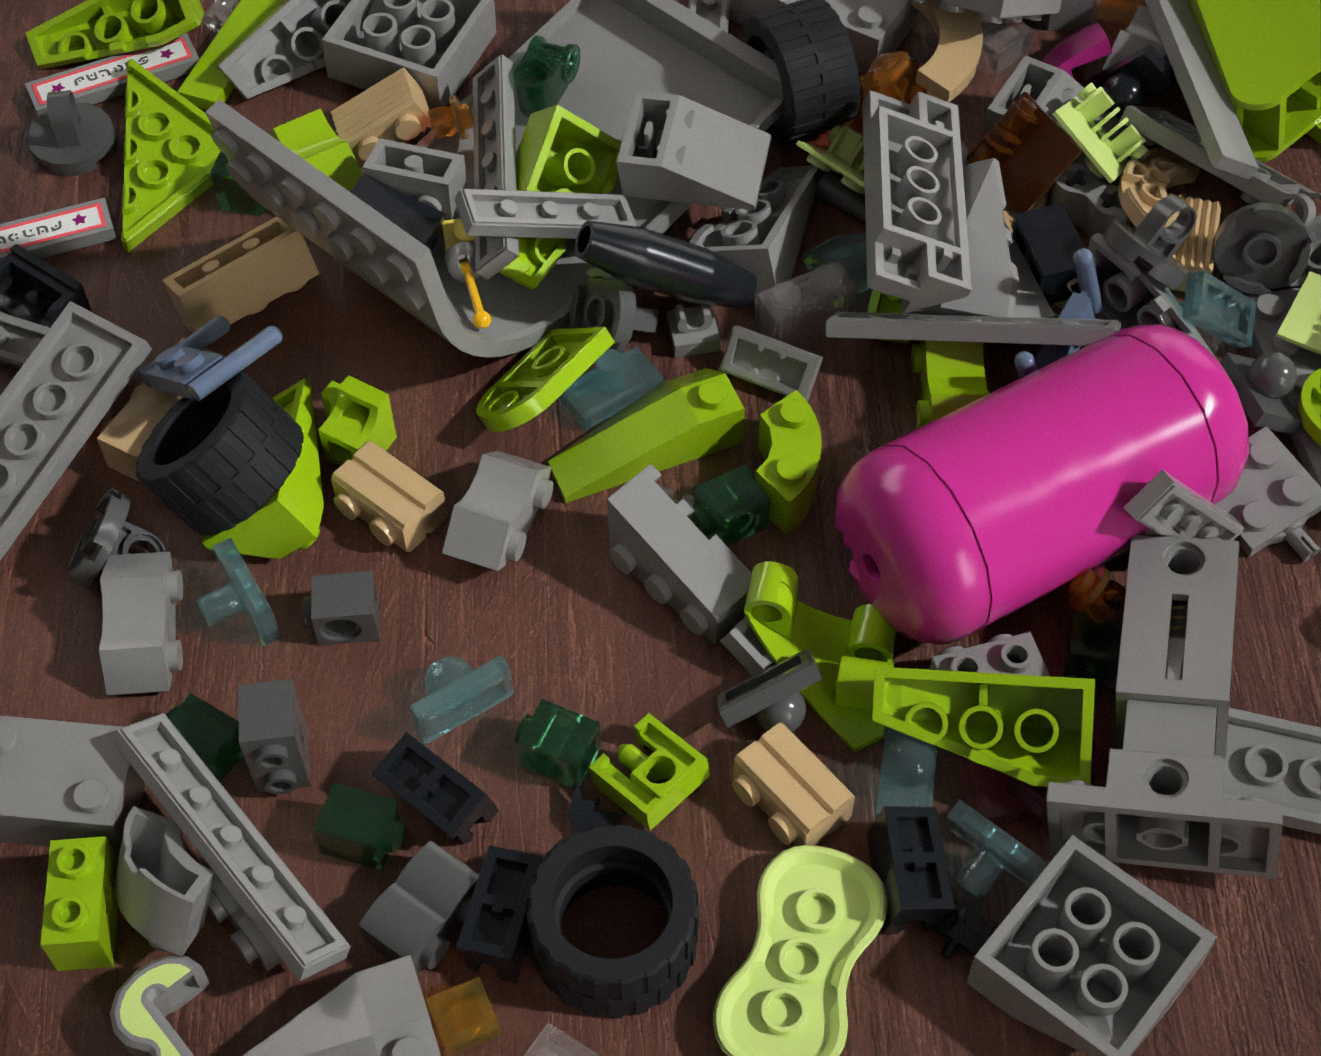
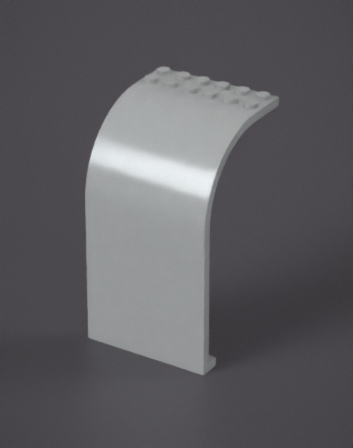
[205,0,785,358]

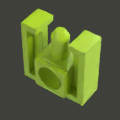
[588,713,710,831]

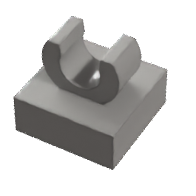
[666,304,721,358]

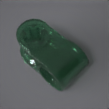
[513,36,581,117]

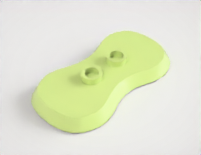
[713,845,887,1056]

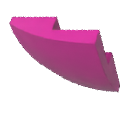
[1041,22,1112,79]

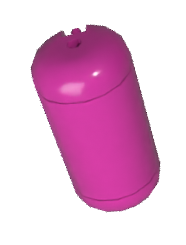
[835,325,1250,645]

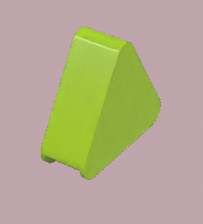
[1187,0,1321,163]

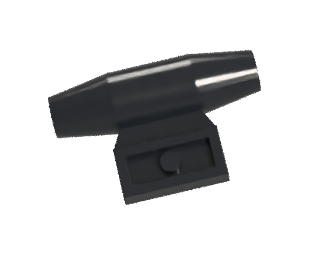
[575,220,757,309]

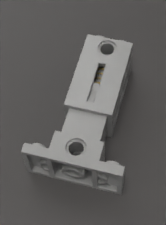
[1046,534,1283,879]

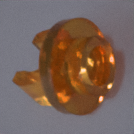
[428,95,473,140]
[1068,565,1126,623]

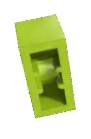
[40,836,118,971]

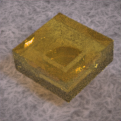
[426,977,501,1056]

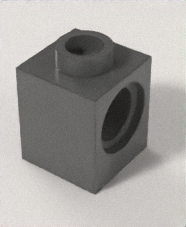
[302,571,380,646]

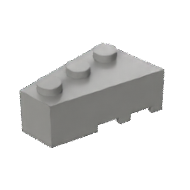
[607,464,752,645]

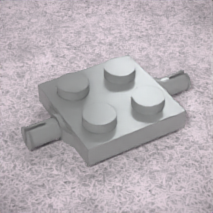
[1215,426,1321,562]

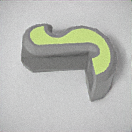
[109,956,210,1056]

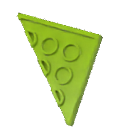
[121,58,229,253]

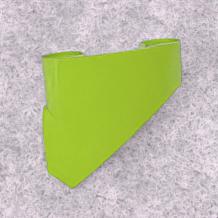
[744,561,897,752]

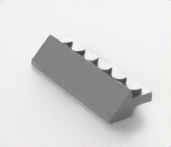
[862,90,972,314]

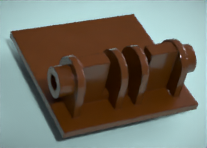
[965,91,1082,214]

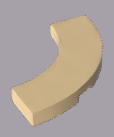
[911,0,983,102]
[1118,147,1200,228]

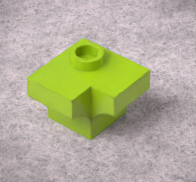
[318,375,397,466]

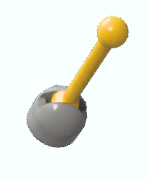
[445,242,491,329]

